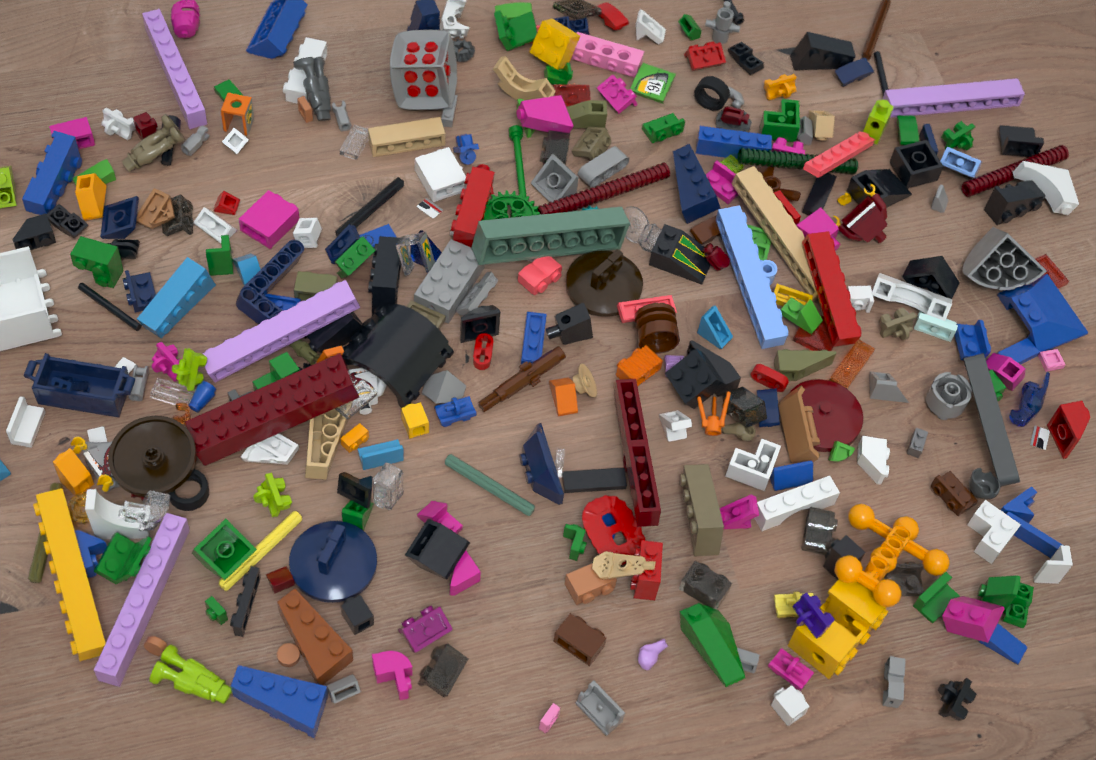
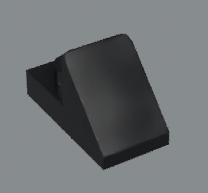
[337,472,372,508]

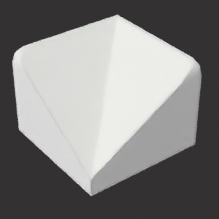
[222,128,249,154]

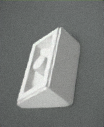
[193,207,237,243]

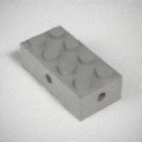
[414,239,485,324]

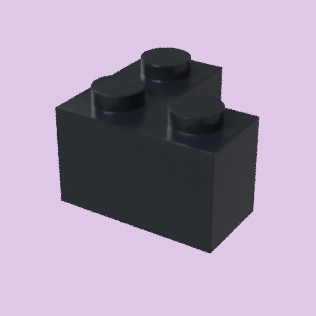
[902,256,960,299]

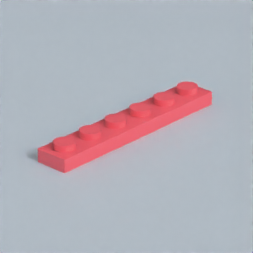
[803,132,875,178]

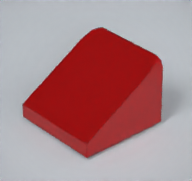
[213,191,240,215]

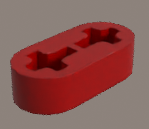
[473,333,494,370]
[751,364,789,392]

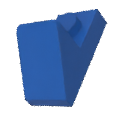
[1001,486,1037,523]
[75,530,107,578]

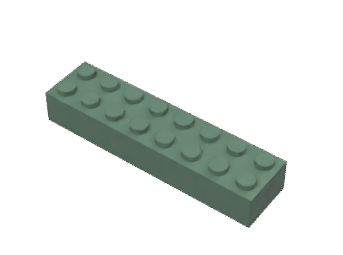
[472,207,630,265]

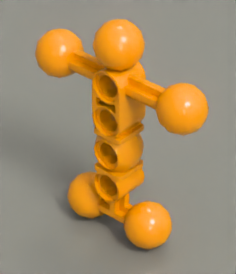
[834,504,950,607]

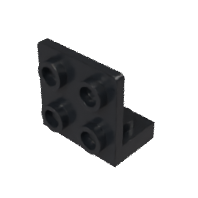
[998,125,1044,157]

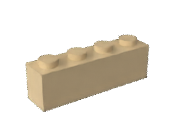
[368,117,445,157]

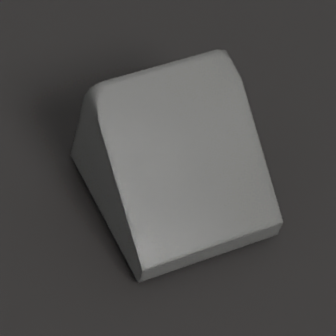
[931,185,948,213]

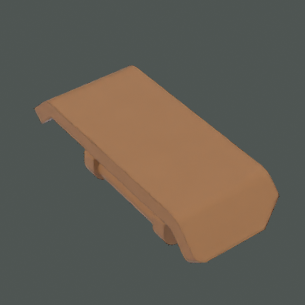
[778,386,820,464]

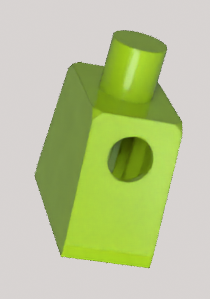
[863,100,894,144]

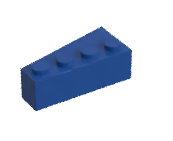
[22,131,82,215]

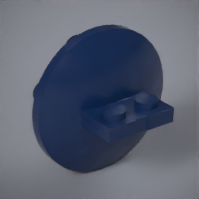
[289,521,377,603]

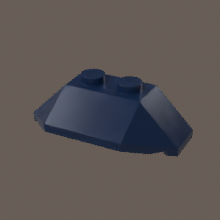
[519,423,564,505]

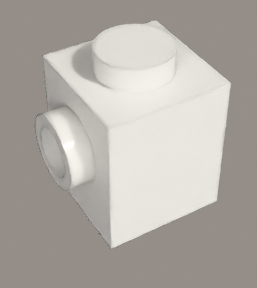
[771,685,809,726]

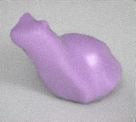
[638,639,668,670]

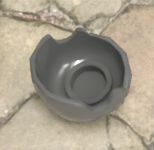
[968,468,1001,499]

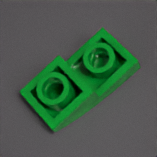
[897,115,919,145]
[1003,582,1034,629]

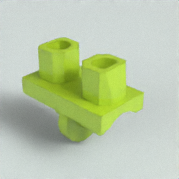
[172,348,207,391]
[253,473,292,517]

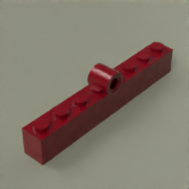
[614,379,661,527]

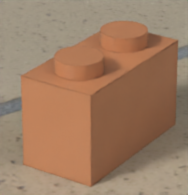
[565,563,617,605]

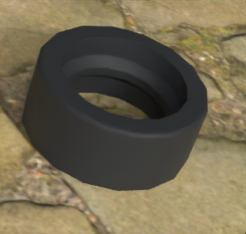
[694,76,730,111]
[168,469,209,511]

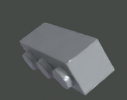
[441,95,457,128]

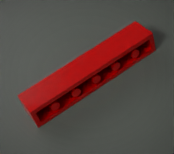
[802,231,861,347]

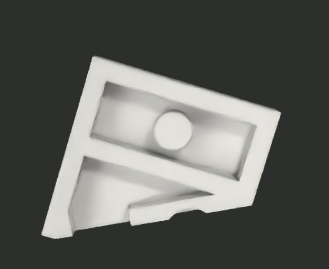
[241,434,300,465]

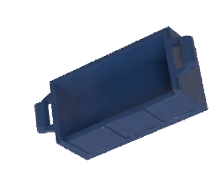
[23,353,136,418]

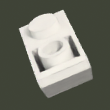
[857,436,890,485]

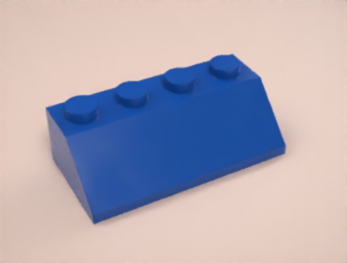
[246,0,308,59]

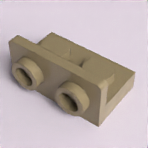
[572,127,612,161]

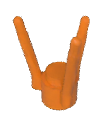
[697,391,731,436]

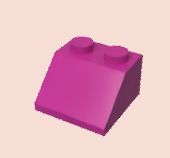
[942,596,1004,643]

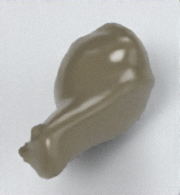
[722,420,756,441]

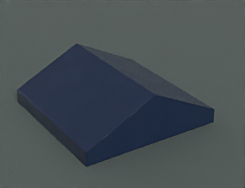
[100,196,139,239]

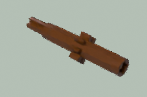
[478,346,566,412]

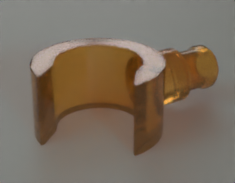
[173,403,191,425]

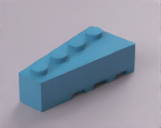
[137,257,216,338]

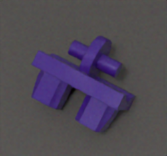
[792,593,834,639]

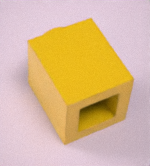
[401,402,429,439]

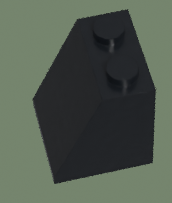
[304,311,363,353]

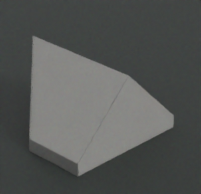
[422,370,466,404]
[869,371,909,403]

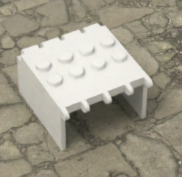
[0,246,62,351]

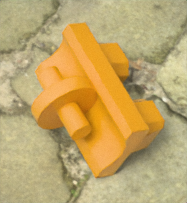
[764,74,797,100]

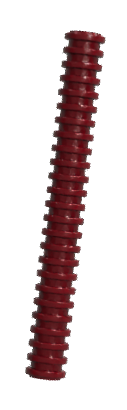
[538,162,670,215]

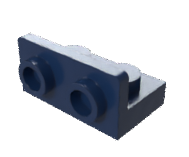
[123,270,156,313]

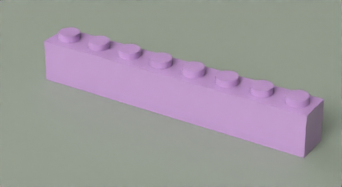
[142,9,207,129]
[882,79,1025,118]
[203,280,360,383]
[94,513,190,687]

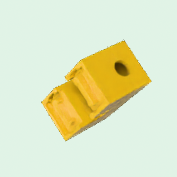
[787,579,889,680]

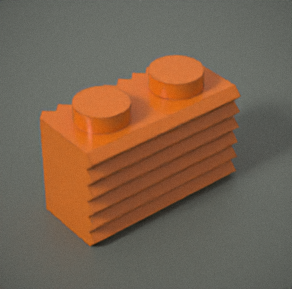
[616,345,663,387]

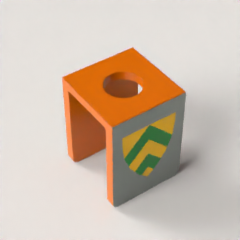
[221,93,254,136]

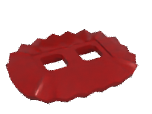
[582,495,645,565]

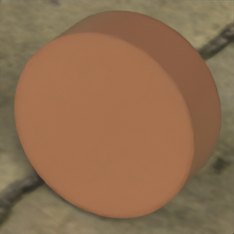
[144,636,168,656]
[277,643,300,667]

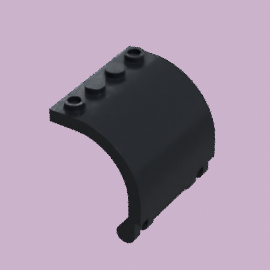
[342,304,454,408]

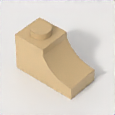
[809,110,835,141]

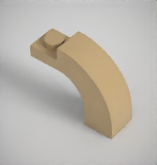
[493,56,556,100]

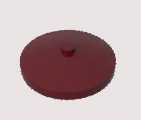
[788,379,863,452]

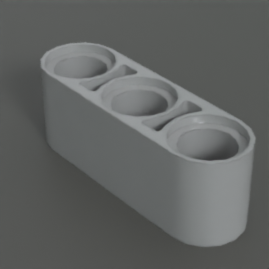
[578,146,629,188]

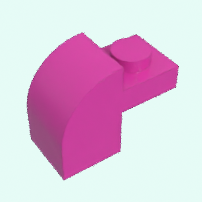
[372,651,412,700]

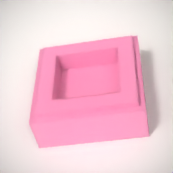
[1038,349,1065,372]
[539,703,560,733]

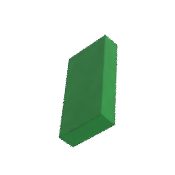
[214,79,244,108]

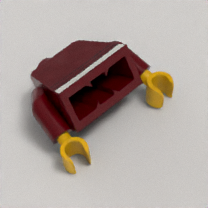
[833,184,888,243]

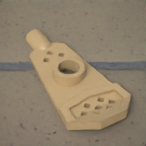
[592,552,656,579]

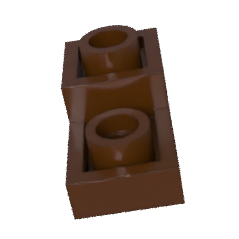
[690,215,721,245]

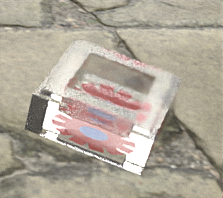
[555,448,565,477]

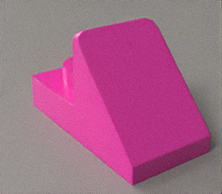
[719,494,759,529]
[417,501,463,534]

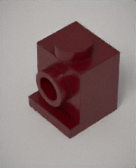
[133,112,158,140]

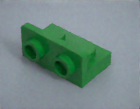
[642,113,685,144]
[335,236,376,279]

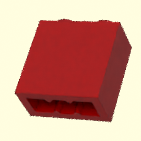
[630,540,663,601]

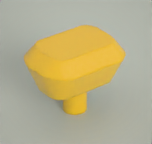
[837,193,852,205]

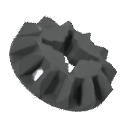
[453,38,475,62]

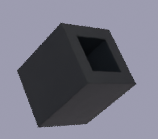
[341,595,374,635]

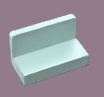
[914,311,958,342]

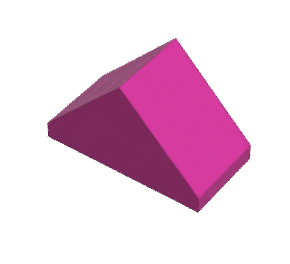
[450,551,481,596]

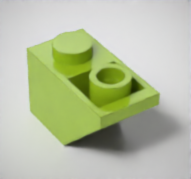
[0,166,17,208]

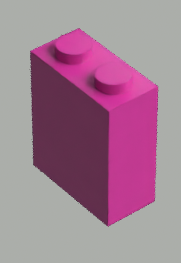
[239,190,299,249]

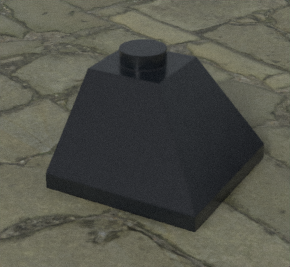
[460,305,501,343]

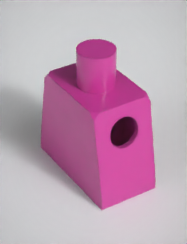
[796,208,841,251]

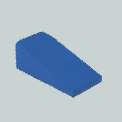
[979,623,1027,665]

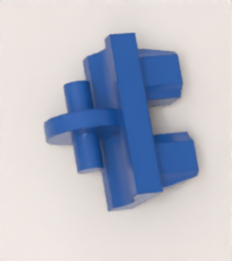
[453,134,479,164]
[435,396,477,427]

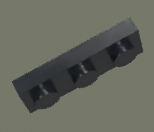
[230,566,261,637]

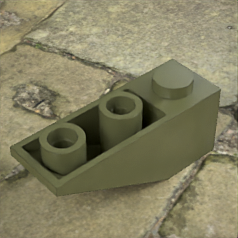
[566,100,607,129]
[774,349,836,381]

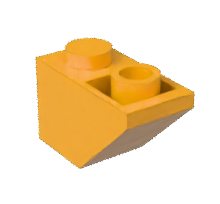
[75,173,107,221]
[53,448,94,498]

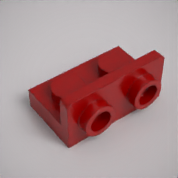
[684,42,726,71]

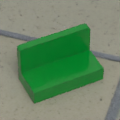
[206,235,234,276]
[913,572,960,623]

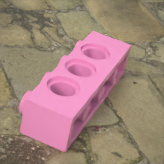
[571,32,644,77]

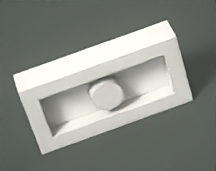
[6,396,45,448]
[1033,545,1073,584]

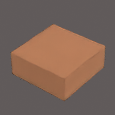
[297,96,313,123]

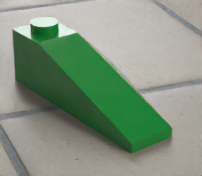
[680,603,745,687]

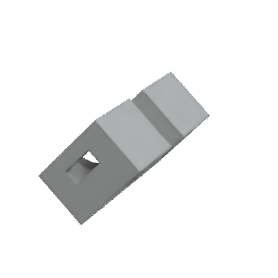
[883,656,905,708]

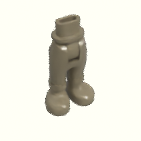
[122,114,185,172]

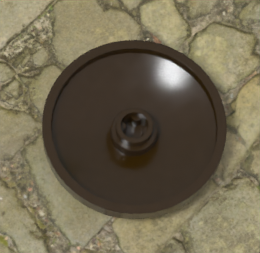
[108,415,197,497]

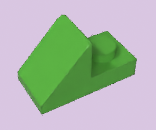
[781,297,823,335]

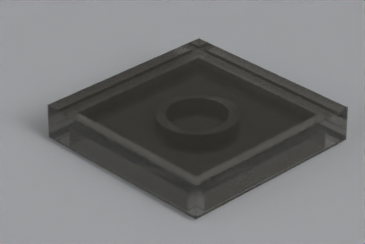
[553,0,602,20]

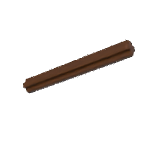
[862,0,891,60]

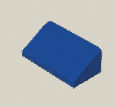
[770,460,813,491]

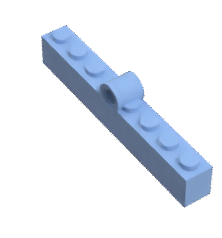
[716,205,788,349]

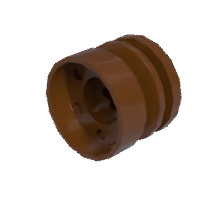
[635,303,680,354]

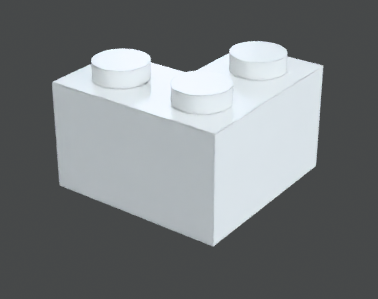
[725,439,781,491]
[968,500,1021,564]

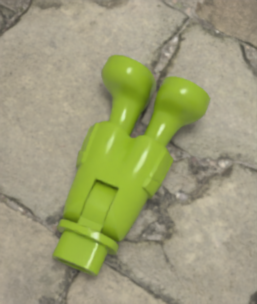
[149,644,232,704]

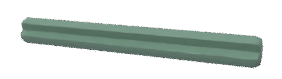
[445,454,535,516]

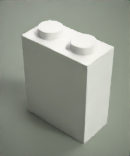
[415,147,467,202]

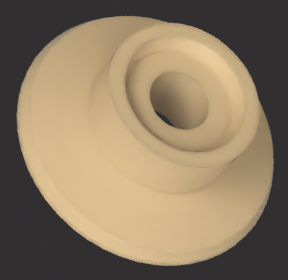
[573,364,597,398]

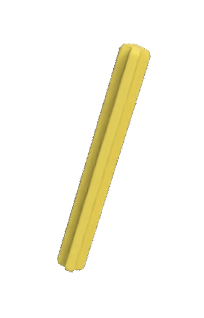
[218,511,302,591]

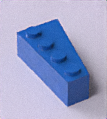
[231,665,328,739]

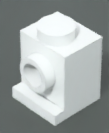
[293,218,322,248]
[847,286,874,313]

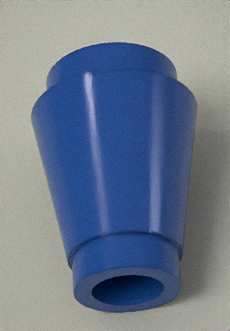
[188,381,217,413]

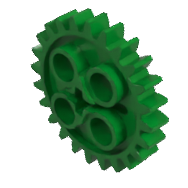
[483,190,540,220]

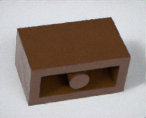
[553,613,607,666]

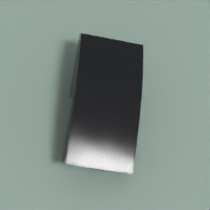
[728,42,764,75]
[47,204,88,238]

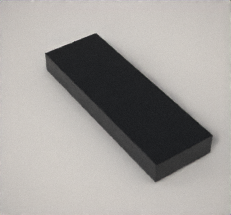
[802,173,837,216]
[562,468,627,493]

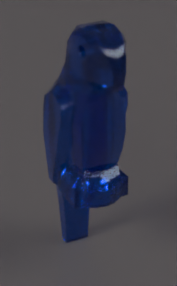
[1009,372,1050,427]

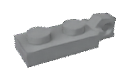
[456,272,498,316]

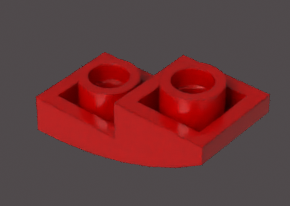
[593,2,629,30]

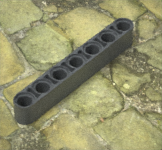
[963,353,1020,487]

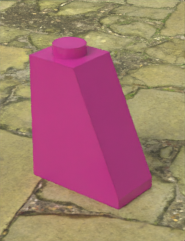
[516,95,573,136]

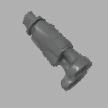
[293,57,331,121]

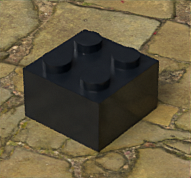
[890,140,944,188]
[665,349,726,409]

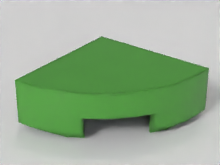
[828,441,855,461]

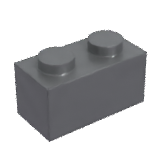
[907,428,928,458]

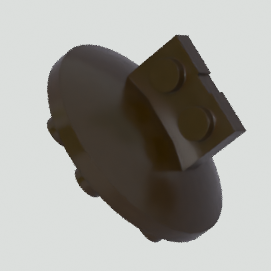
[566,249,643,317]

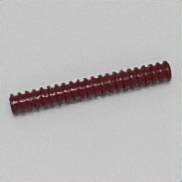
[962,145,1069,197]

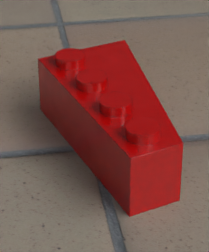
[451,166,495,248]

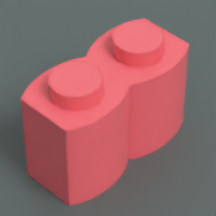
[518,256,562,295]

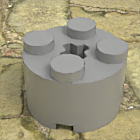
[925,372,972,420]

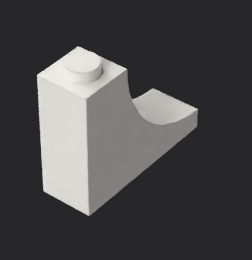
[1013,161,1079,215]
[85,489,154,540]

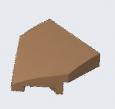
[136,188,175,229]

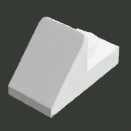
[636,9,666,45]
[659,410,692,441]

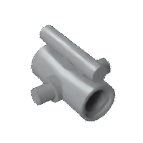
[705,1,740,44]

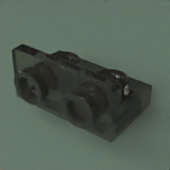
[162,194,194,236]
[882,562,924,596]
[418,643,468,697]

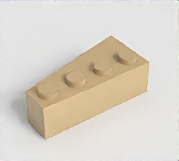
[305,401,353,480]

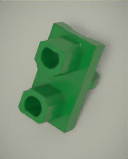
[941,121,976,150]

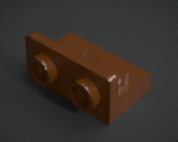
[931,471,978,516]

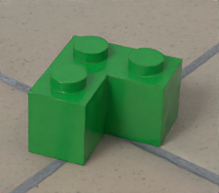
[760,99,800,142]
[70,236,124,288]
[252,352,300,391]

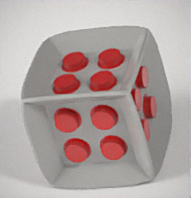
[390,30,457,110]

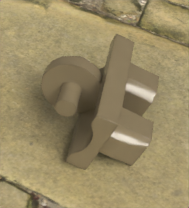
[878,307,917,340]

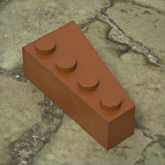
[277,588,353,685]

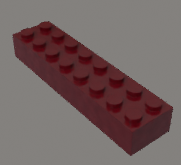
[185,353,360,466]

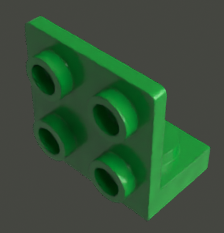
[494,10,538,51]
[93,532,152,584]

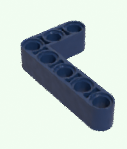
[236,239,304,324]

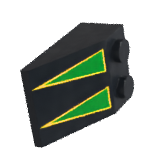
[649,224,711,285]

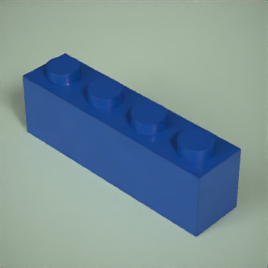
[695,126,772,159]

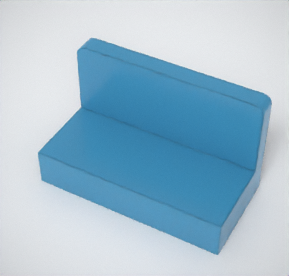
[358,439,404,470]

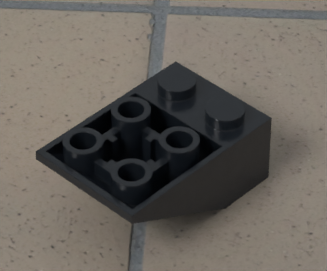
[847,169,912,207]

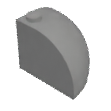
[962,227,1047,290]

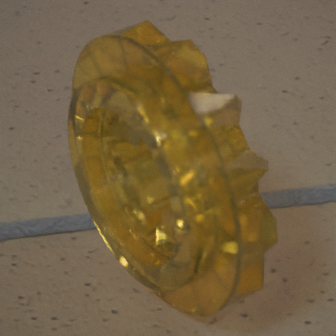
[67,492,90,525]

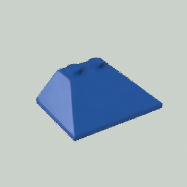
[997,274,1088,352]

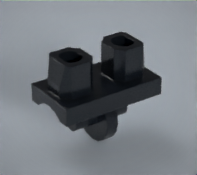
[938,678,977,721]

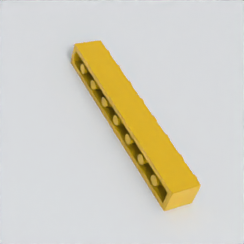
[33,488,106,662]

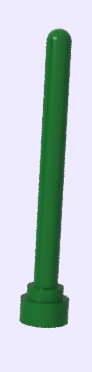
[508,125,527,198]

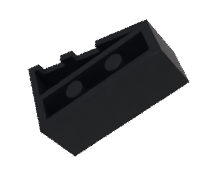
[790,32,856,71]

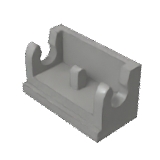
[575,681,625,736]

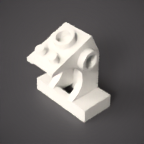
[440,0,470,39]

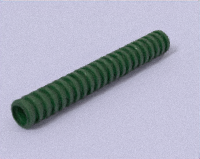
[737,148,858,175]

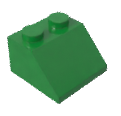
[192,518,257,581]

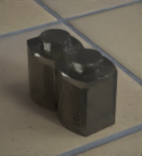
[801,507,838,555]

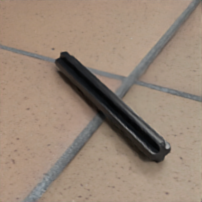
[335,177,404,236]

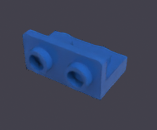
[955,320,991,361]

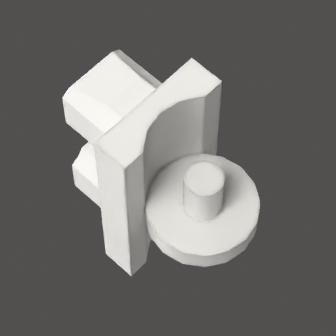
[102,108,135,140]

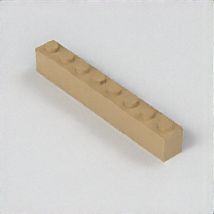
[732,166,818,301]

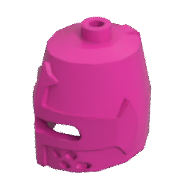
[171,0,200,38]

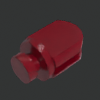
[721,106,750,126]
[702,243,730,271]

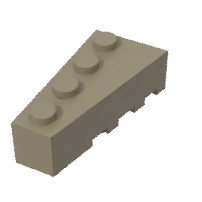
[679,464,724,556]

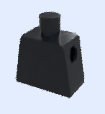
[546,303,593,345]

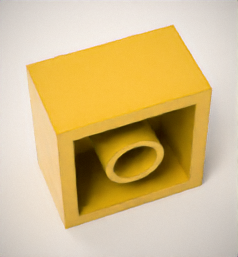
[529,19,580,70]

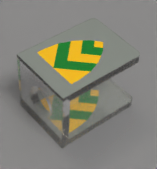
[396,232,435,276]

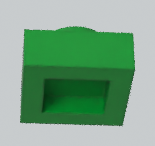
[205,596,228,625]

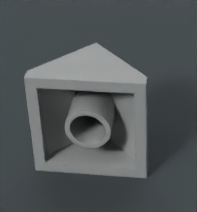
[531,154,579,202]

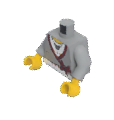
[70,437,120,492]

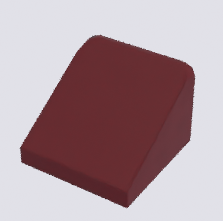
[266,566,295,594]

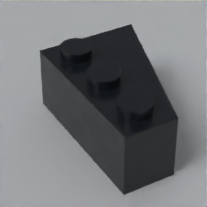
[984,180,1046,225]

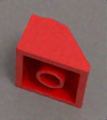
[1047,400,1091,459]

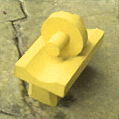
[774,591,814,618]

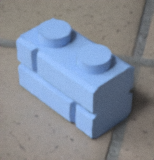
[941,147,982,178]

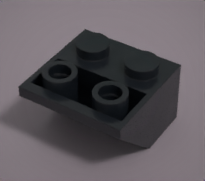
[405,519,470,580]

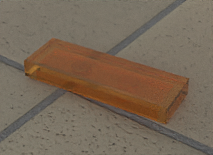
[829,339,875,389]

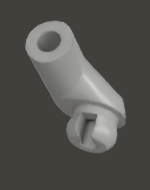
[728,87,745,109]

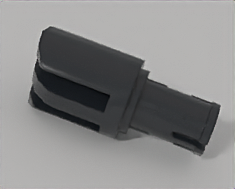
[107,239,140,259]

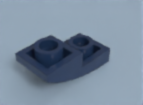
[554,16,590,35]
[835,58,874,87]
[757,388,780,427]

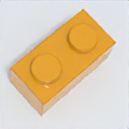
[340,423,369,453]

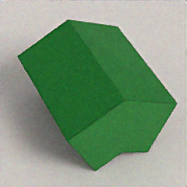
[678,14,702,41]

